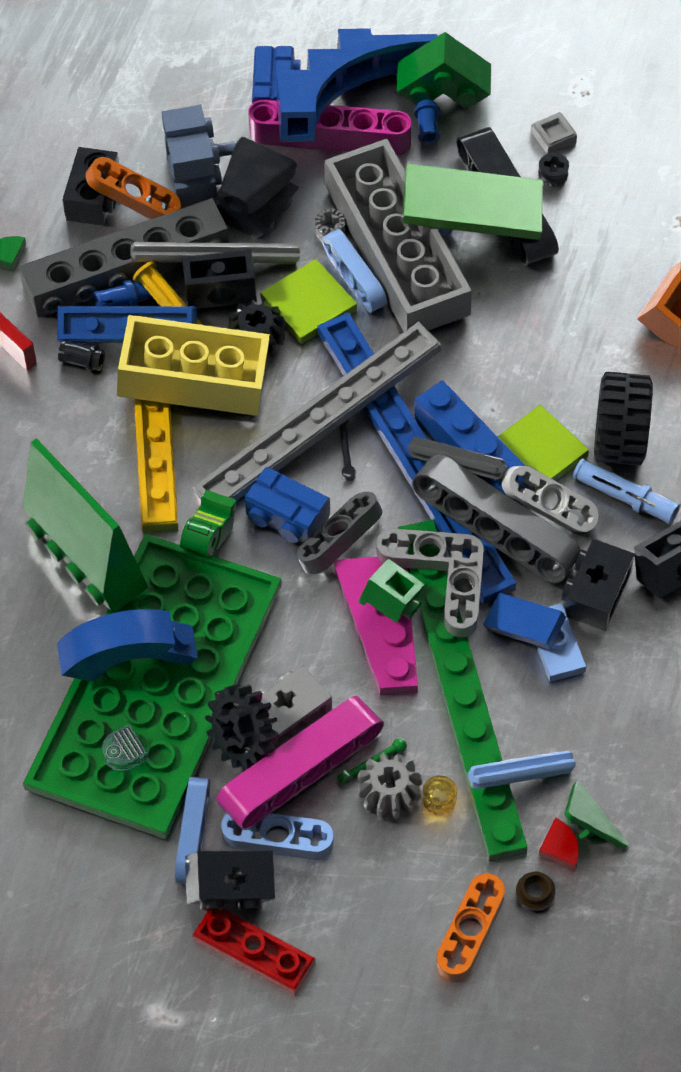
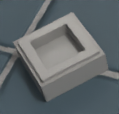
[531,112,577,154]

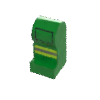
[180,490,237,557]

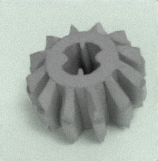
[357,752,422,820]

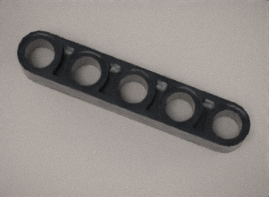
[456,127,559,266]

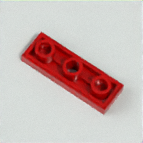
[192,909,316,996]

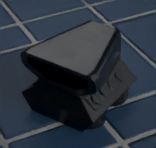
[213,137,299,238]

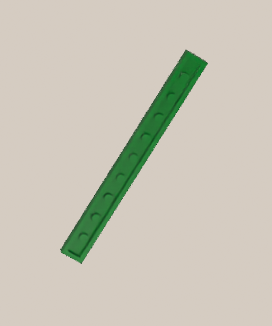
[398,520,528,862]

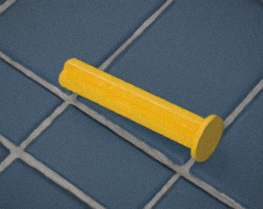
[133,261,203,325]

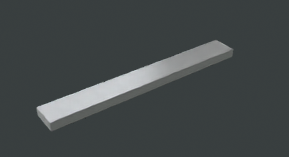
[193,321,442,501]

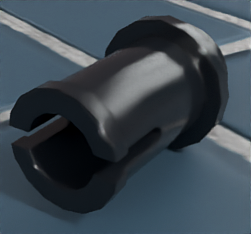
[58,340,105,372]

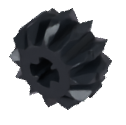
[227,299,286,355]

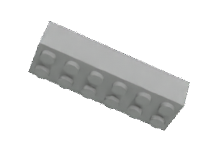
[324,139,472,332]

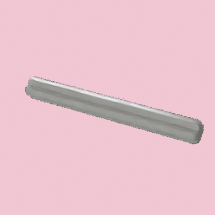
[130,242,300,264]

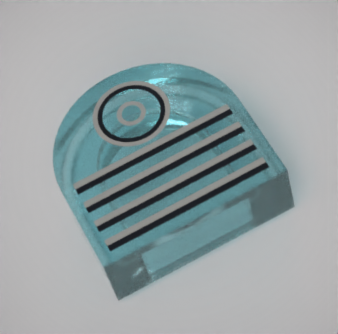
[102,724,149,771]

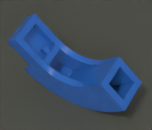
[57,609,198,682]

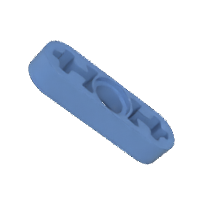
[175,777,210,884]

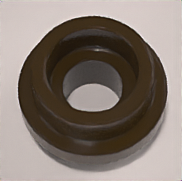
[516,871,556,911]

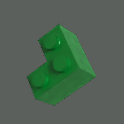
[396,32,491,109]

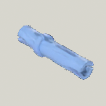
[573,458,680,525]

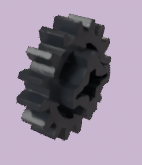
[205,684,279,769]

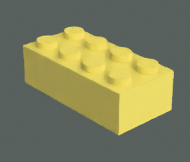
[117,315,270,416]

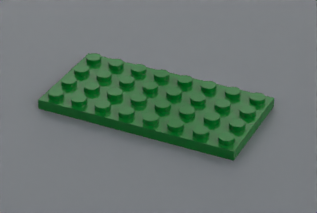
[23,534,282,839]

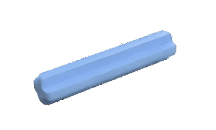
[468,751,576,789]

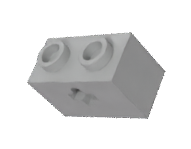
[261,665,332,749]

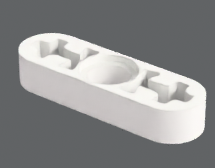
[502,466,599,532]

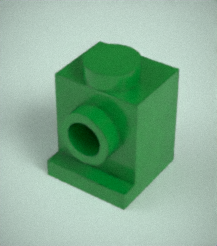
[358,559,425,623]

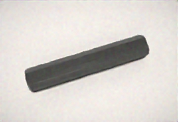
[408,437,507,480]

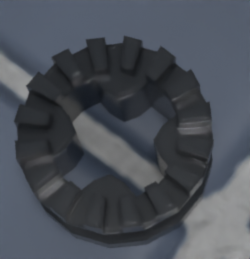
[538,153,569,187]

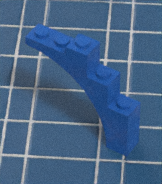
[276,28,438,142]

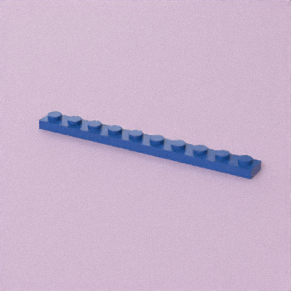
[317,312,516,605]

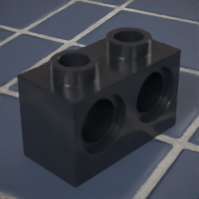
[62,147,121,226]

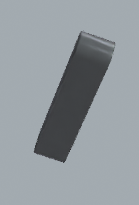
[412,454,581,583]

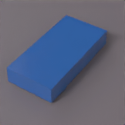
[483,593,566,649]

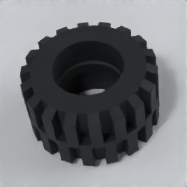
[594,371,653,466]

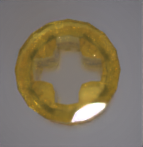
[422,775,457,815]

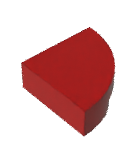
[539,817,579,871]

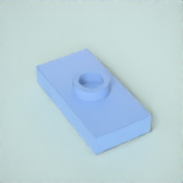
[536,603,586,682]

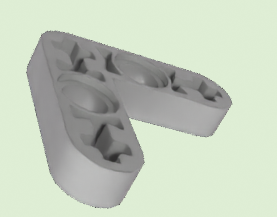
[376,529,484,637]

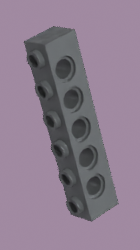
[19,198,229,317]

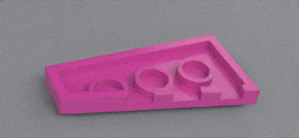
[333,557,418,695]

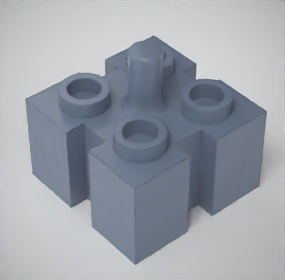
[161,104,236,206]

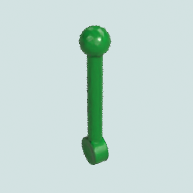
[337,738,407,785]

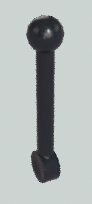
[338,419,356,481]

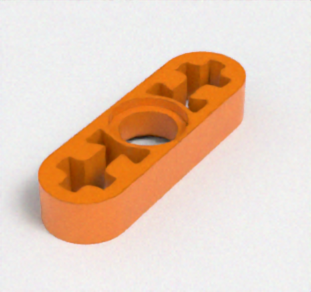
[86,157,181,219]
[436,873,505,982]

